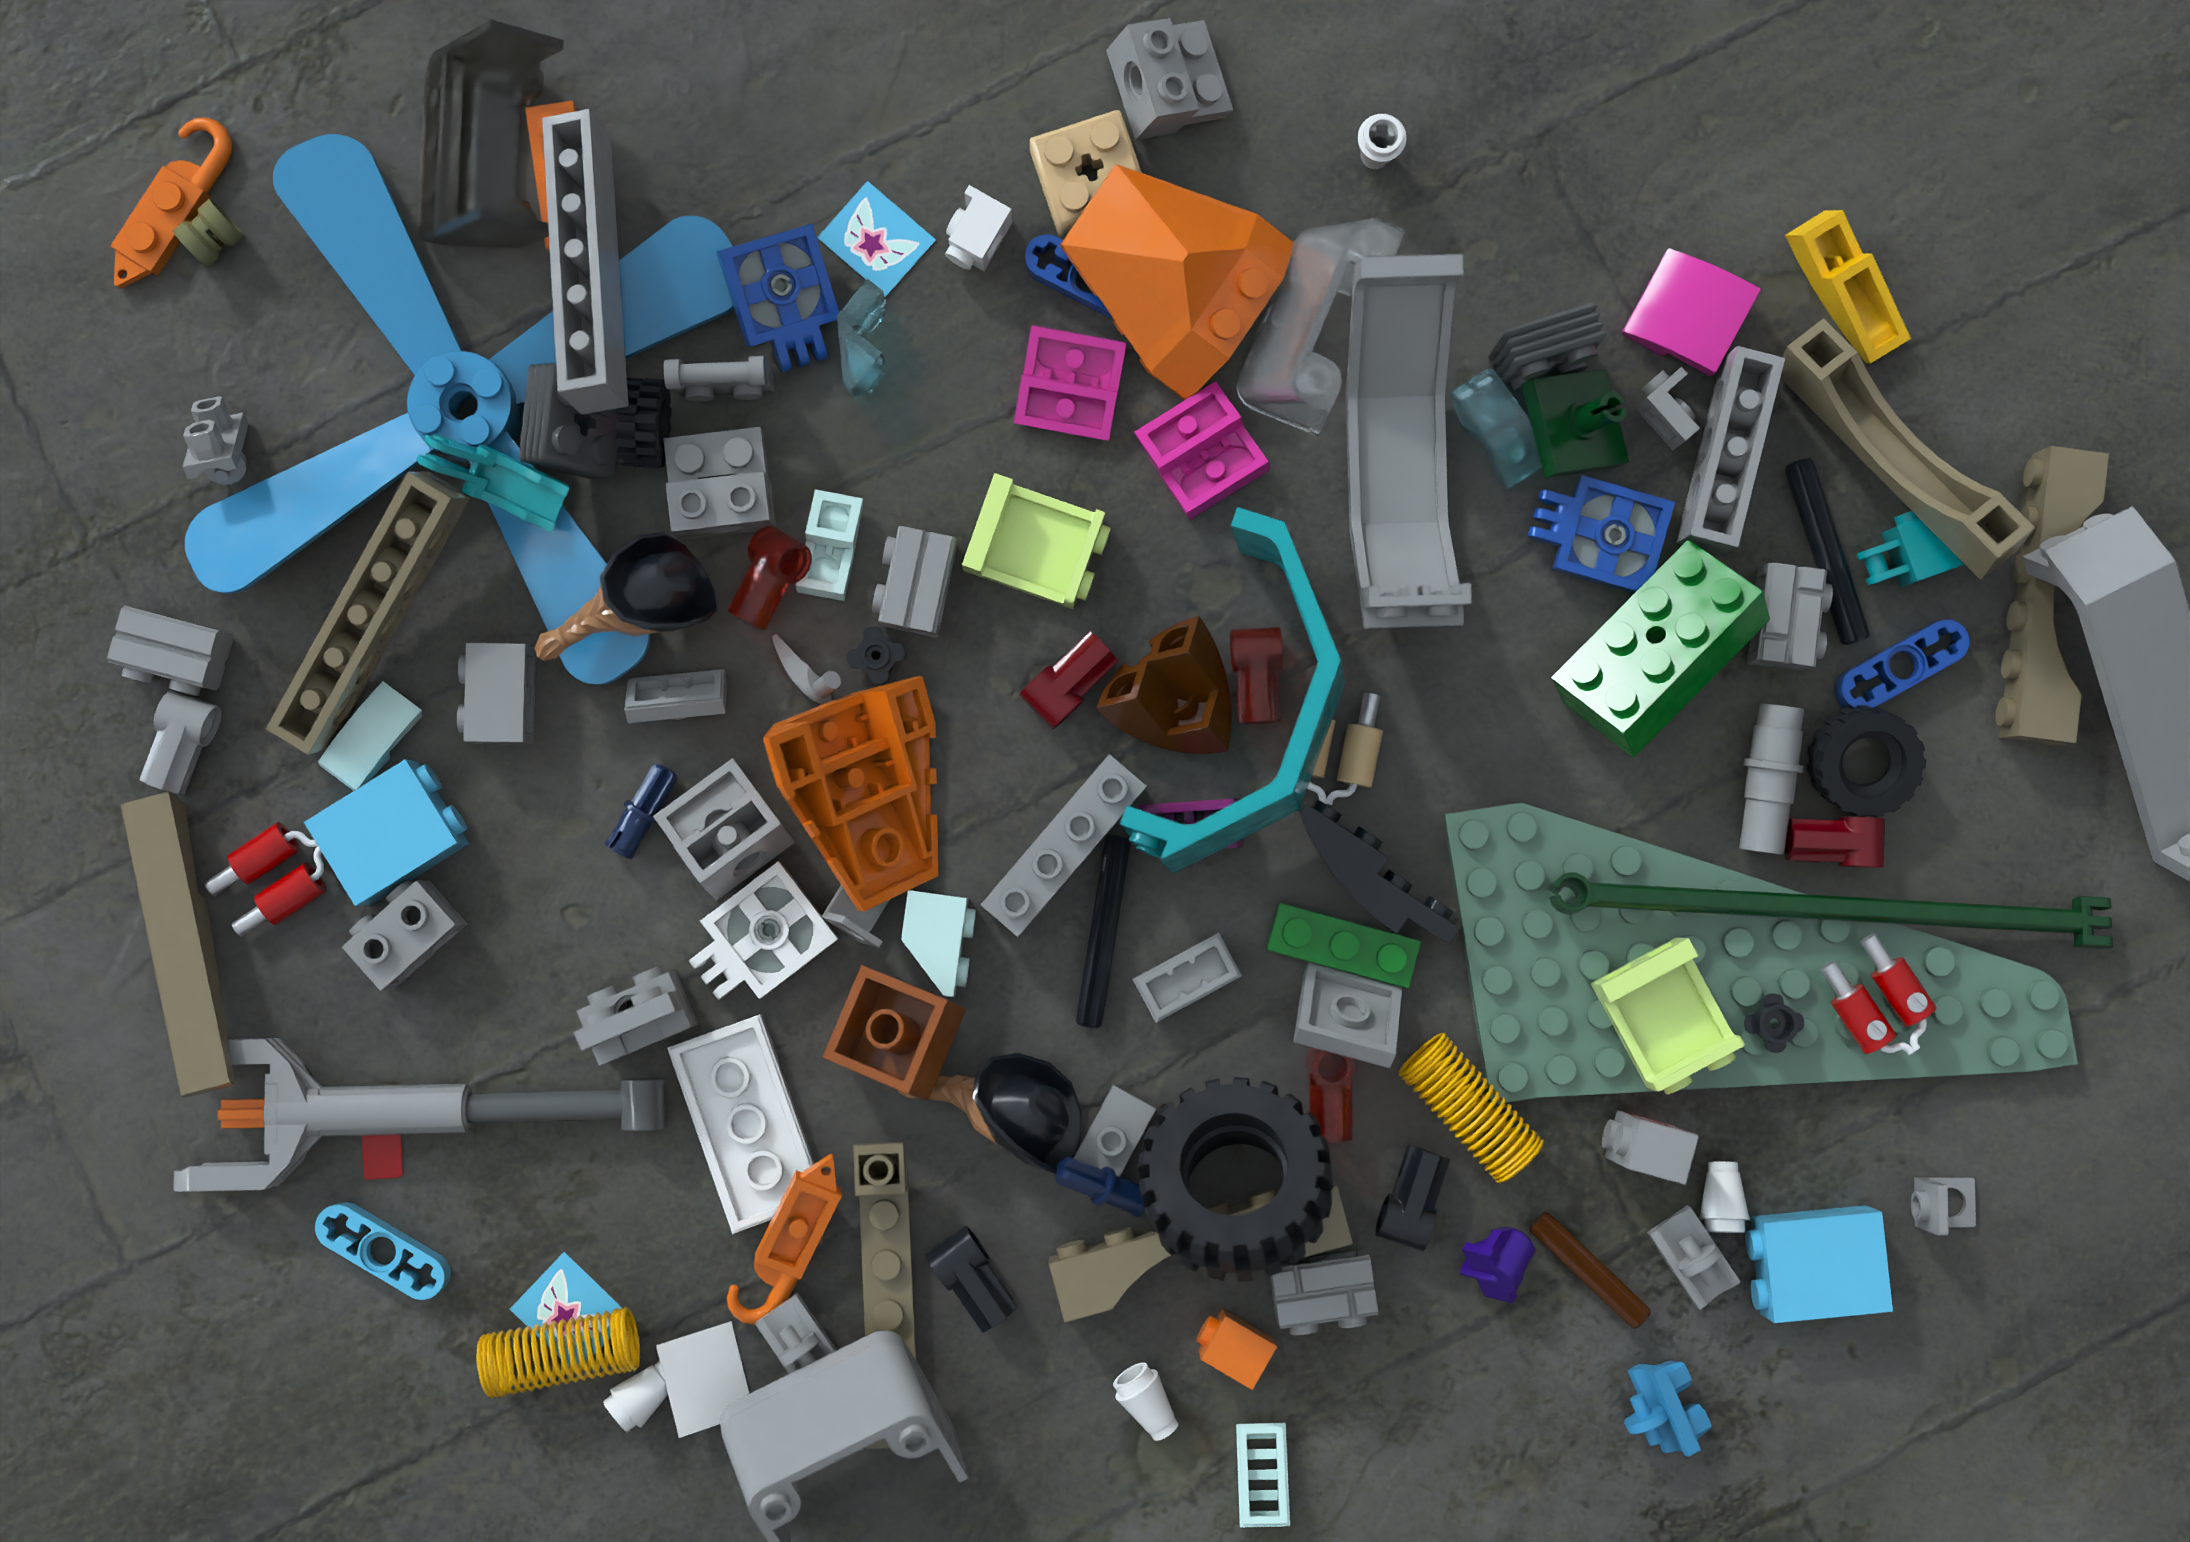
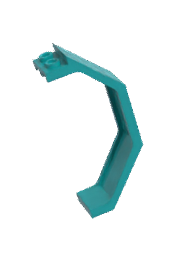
[1120,507,1346,874]

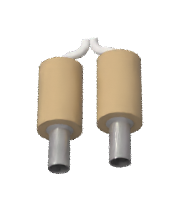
[1307,693,1383,805]

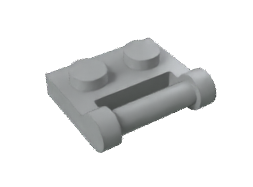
[664,356,775,402]

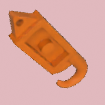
[110,117,232,289]
[727,1154,842,1325]

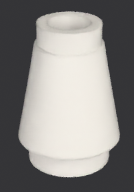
[1358,114,1406,169]
[1699,1161,1750,1233]
[603,1360,668,1432]
[1113,1362,1178,1441]

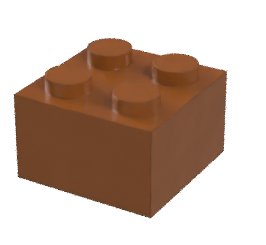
[822,965,966,1101]

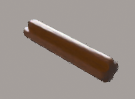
[1529,1212,1651,1329]

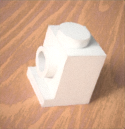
[945,185,1013,271]

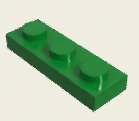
[1266,903,1421,988]

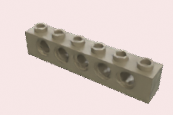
[266,472,471,755]

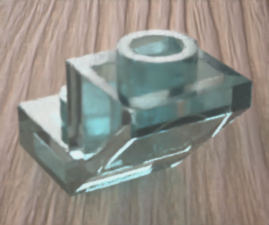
[837,279,887,400]
[1450,367,1542,489]

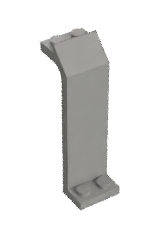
[2022,506,2190,882]

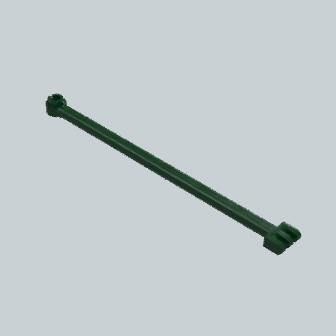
[1549,872,2113,949]

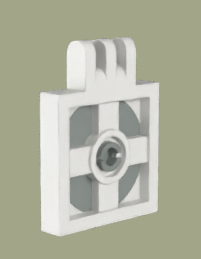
[689,861,840,1000]

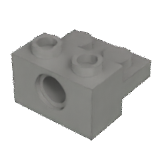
[1106,18,1233,140]
[663,427,777,540]
[653,758,795,901]
[574,966,699,1066]

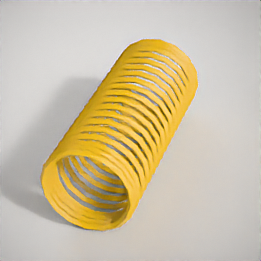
[1398,1033,1544,1183]
[477,1307,640,1399]

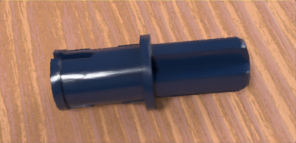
[605,763,677,859]
[1055,1156,1146,1217]

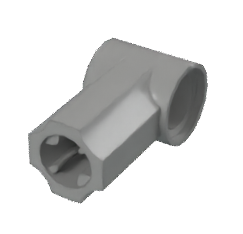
[139,690,222,795]

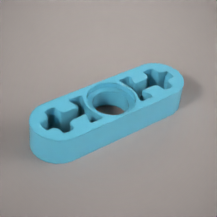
[315,1202,451,1300]

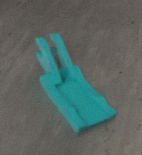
[416,434,569,533]

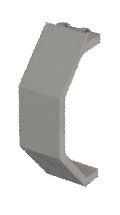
[1346,254,1472,629]

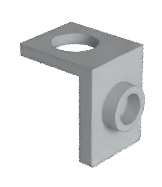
[821,885,890,948]
[1911,1177,1976,1236]

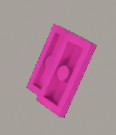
[1621,249,1761,377]
[1014,325,1127,441]
[1134,381,1270,520]

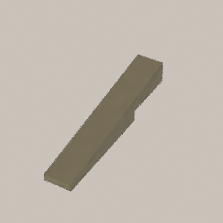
[120,791,235,1098]

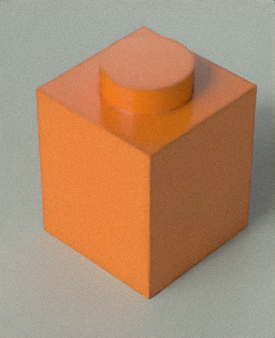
[1196,1308,1278,1390]

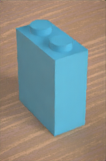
[304,759,469,906]
[1745,1205,1893,1323]

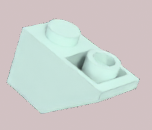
[901,890,976,997]

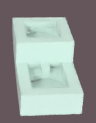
[796,489,863,601]
[318,681,422,791]

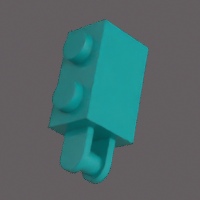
[1856,511,1965,587]

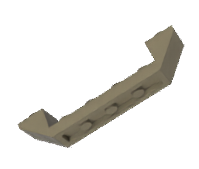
[853,1142,917,1449]

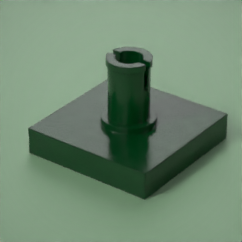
[1521,369,1629,478]

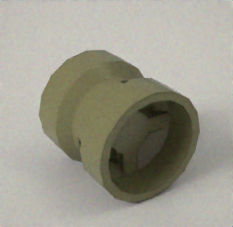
[172,199,245,268]

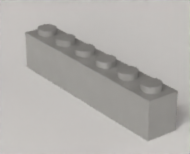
[542,109,628,415]

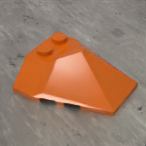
[1060,164,1295,400]
[763,676,938,911]

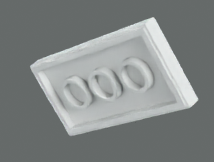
[667,1014,815,1234]

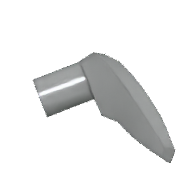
[772,633,841,704]

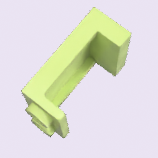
[962,473,1111,609]
[1590,937,1745,1094]

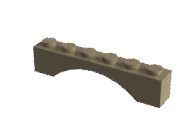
[1780,318,2035,580]
[1995,446,2109,746]
[1049,1181,1353,1323]

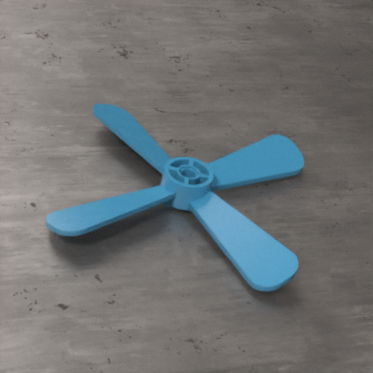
[185,134,734,685]

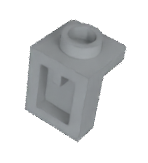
[1635,367,1700,451]

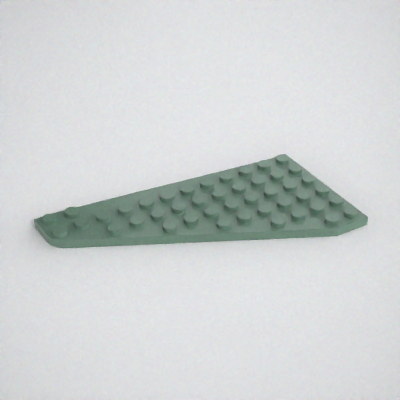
[1442,802,2078,1104]

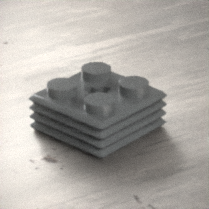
[1488,303,1607,392]
[519,362,618,480]

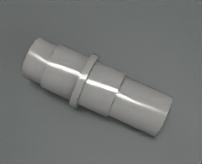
[1739,704,1804,855]

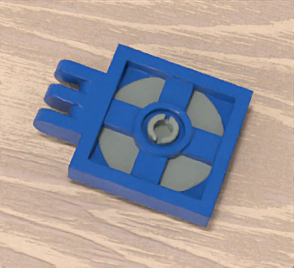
[717,224,841,373]
[1527,475,1675,594]

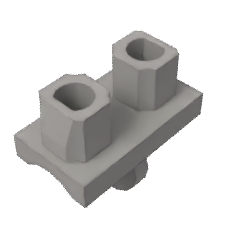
[182,396,249,485]
[1646,1205,1741,1310]
[755,1292,837,1374]

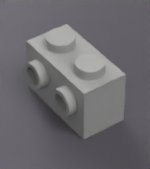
[342,880,468,991]

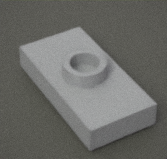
[624,669,728,723]
[1132,933,1242,1022]
[1074,1084,1156,1177]

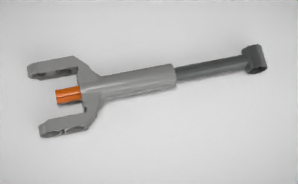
[173,1038,665,1192]

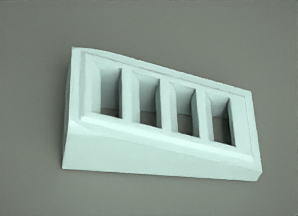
[1236,1423,1290,1527]

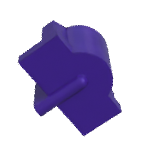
[1460,1227,1535,1304]

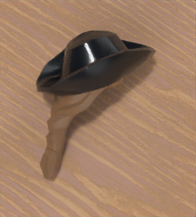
[534,532,718,661]
[898,1053,1082,1175]

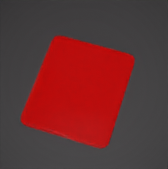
[362,1135,403,1180]

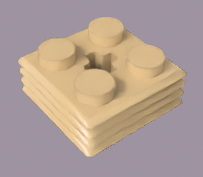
[1029,110,1142,236]

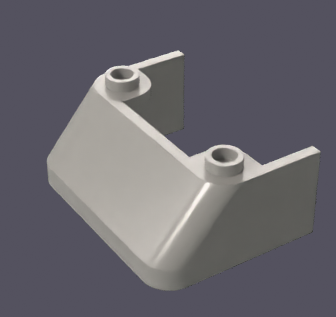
[720,1331,968,1542]

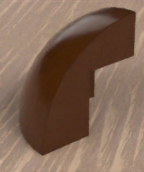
[1096,616,1232,754]

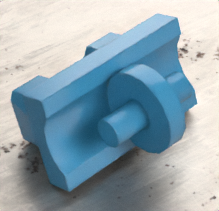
[1624,1361,1712,1457]

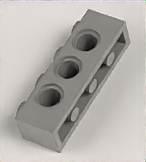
[1676,346,1785,556]
[980,754,1147,937]

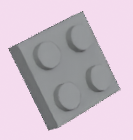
[1293,962,1402,1068]

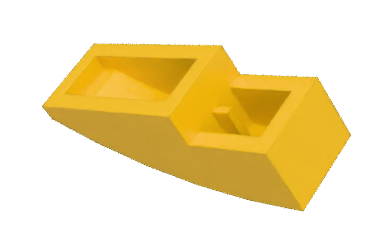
[1785,210,1911,364]

